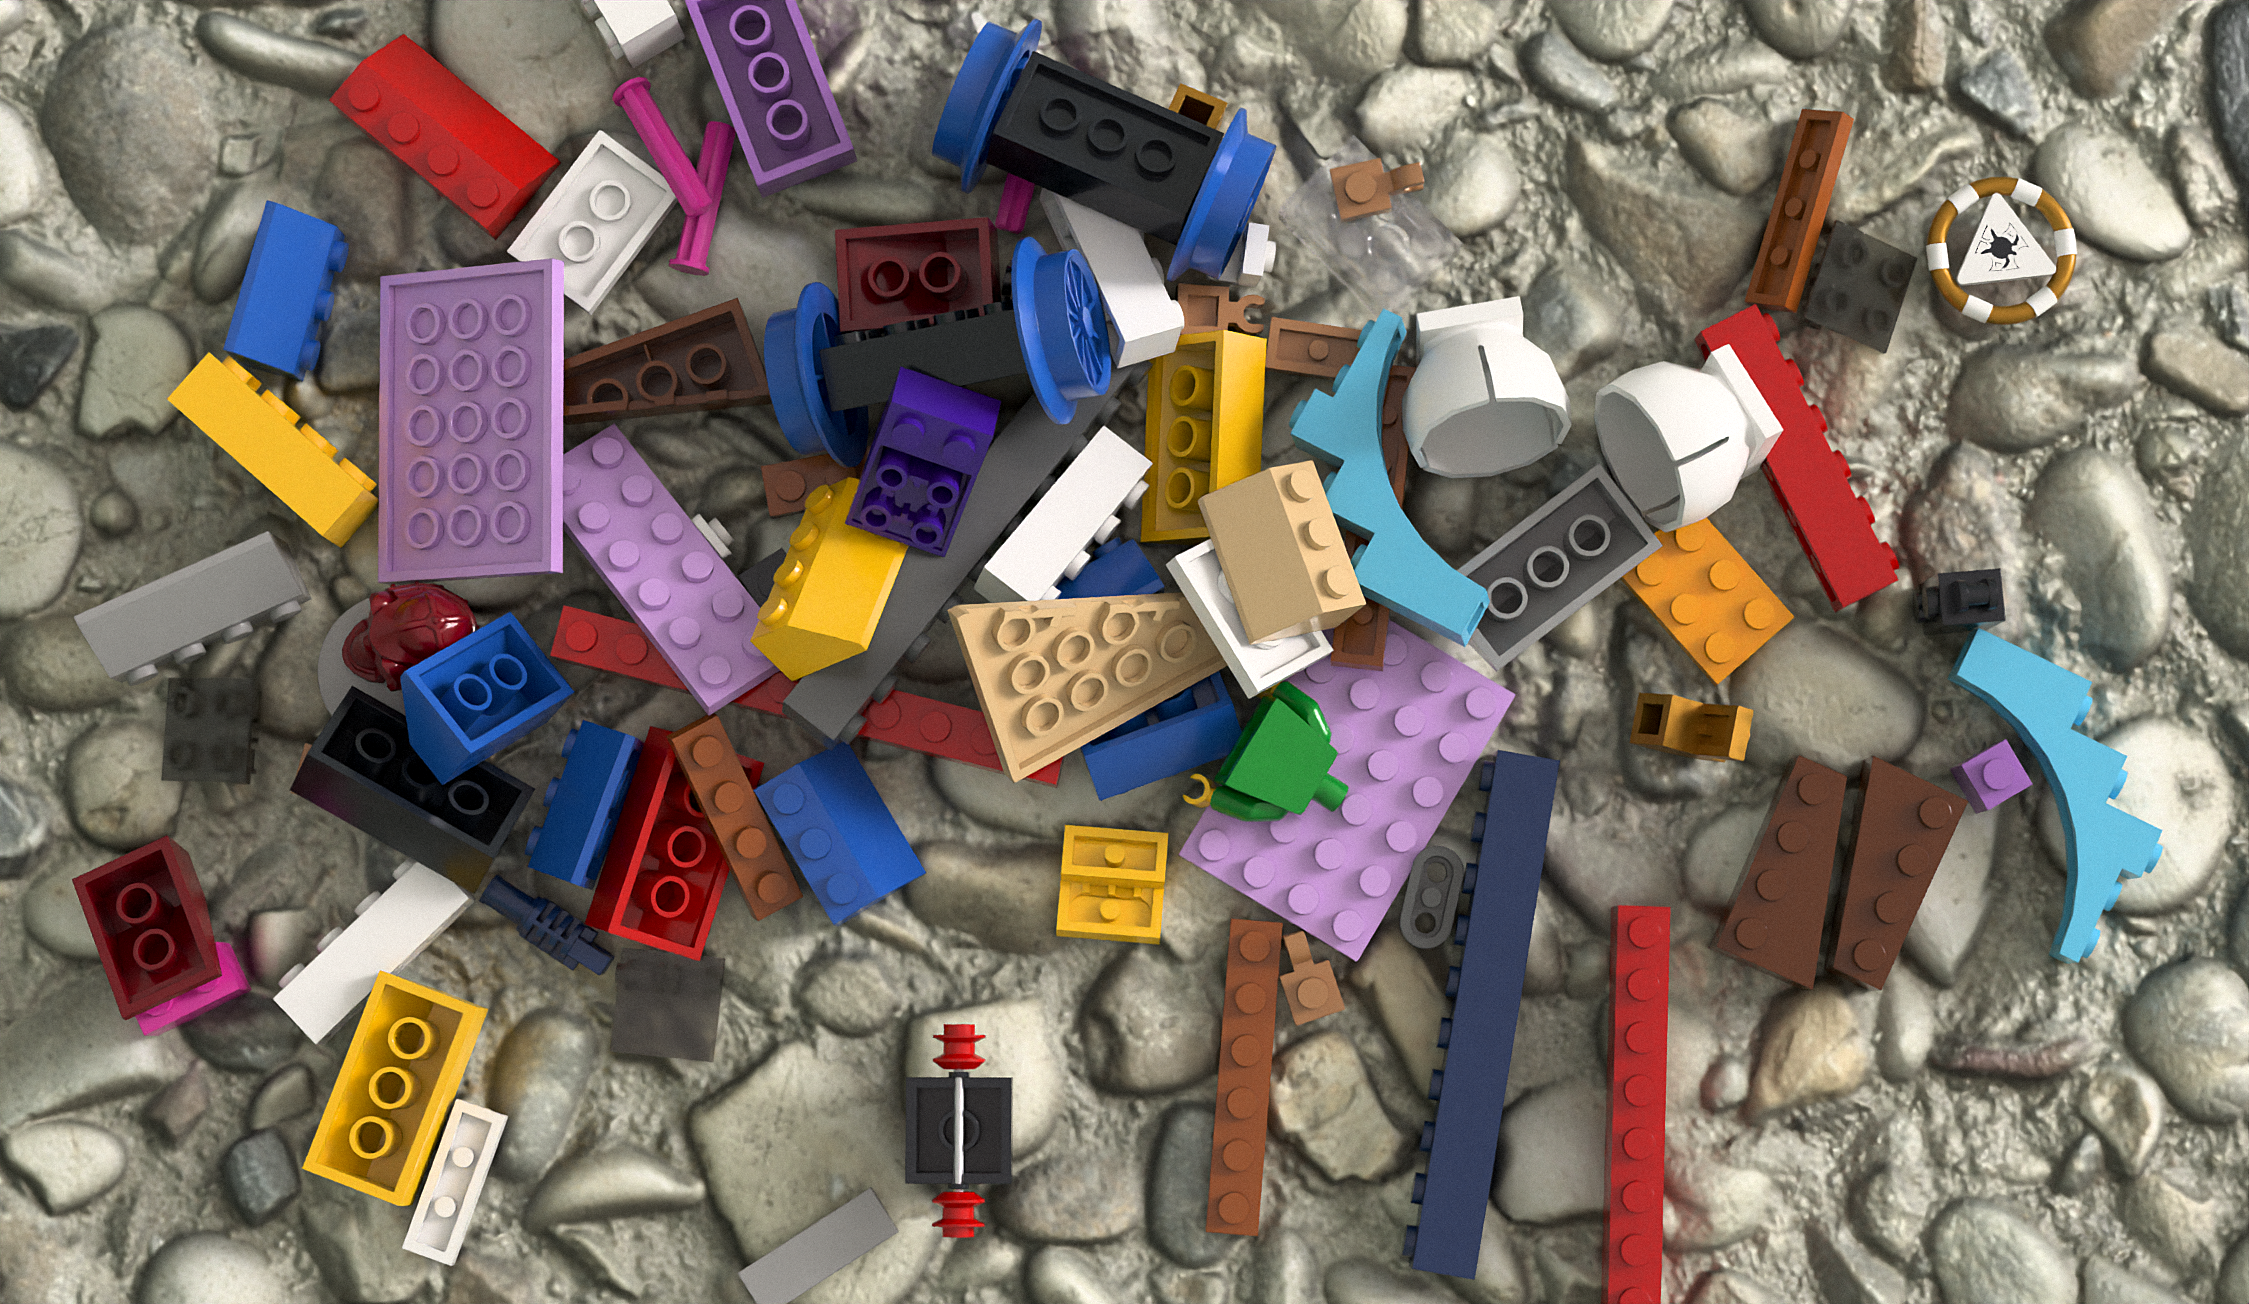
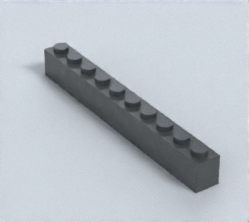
[782,355,1153,751]

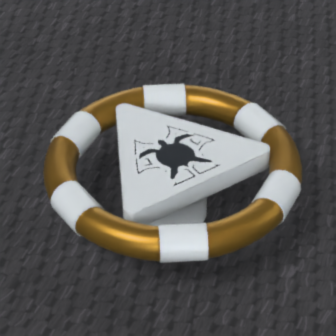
[1926,177,2077,325]

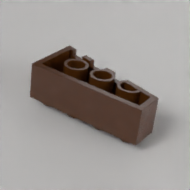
[563,298,772,425]
[1708,755,1847,991]
[1824,756,1968,992]

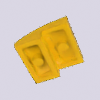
[1056,825,1169,945]

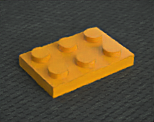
[1620,517,1794,686]

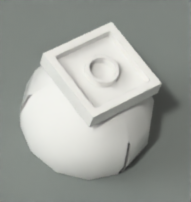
[1402,296,1572,478]
[1594,344,1783,533]

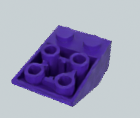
[845,366,1001,557]

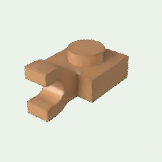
[1329,158,1425,223]
[1279,930,1345,1026]

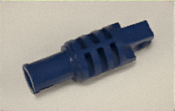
[479,874,615,975]

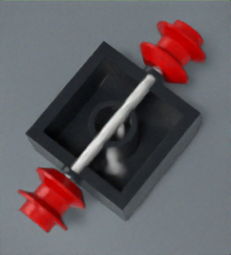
[905,1024,1013,1238]

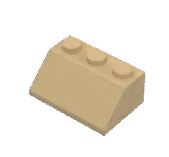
[1197,460,1366,645]

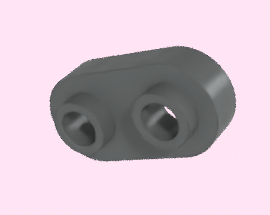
[1399,846,1464,949]

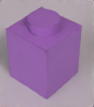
[1950,739,2033,814]

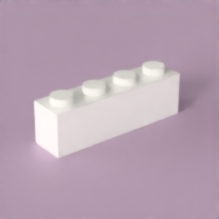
[1039,188,1184,368]
[973,426,1153,603]
[273,857,476,1045]

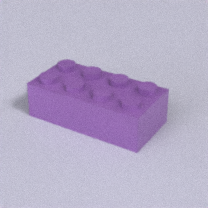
[685,0,857,198]

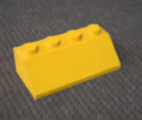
[1140,330,1266,545]
[750,477,909,681]
[302,970,489,1206]

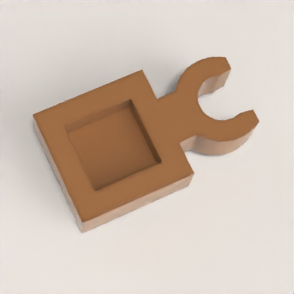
[1175,283,1265,336]

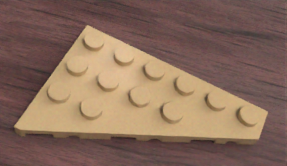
[948,592,1228,783]

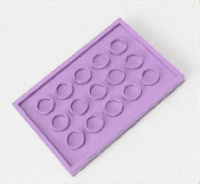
[378,258,564,585]
[1178,619,1515,962]

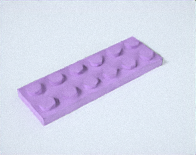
[563,424,780,716]

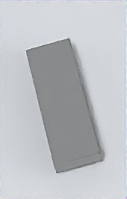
[738,1187,899,1304]

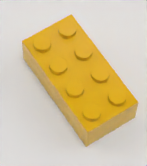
[167,352,379,548]

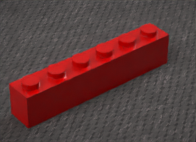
[1694,304,1899,613]

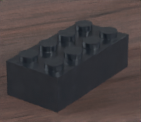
[290,686,535,894]

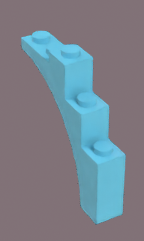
[1289,308,1490,647]
[1947,628,2163,964]

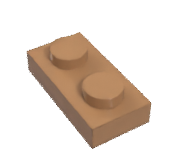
[1265,317,1362,381]

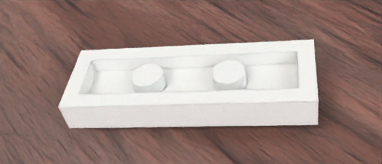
[402,1099,508,1266]

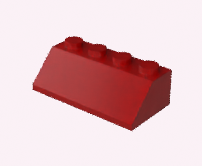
[329,34,561,241]
[584,726,765,961]

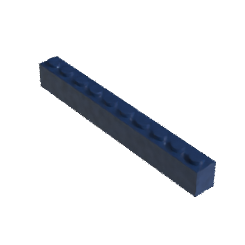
[1402,750,1560,1280]

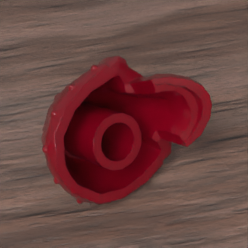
[342,581,480,692]

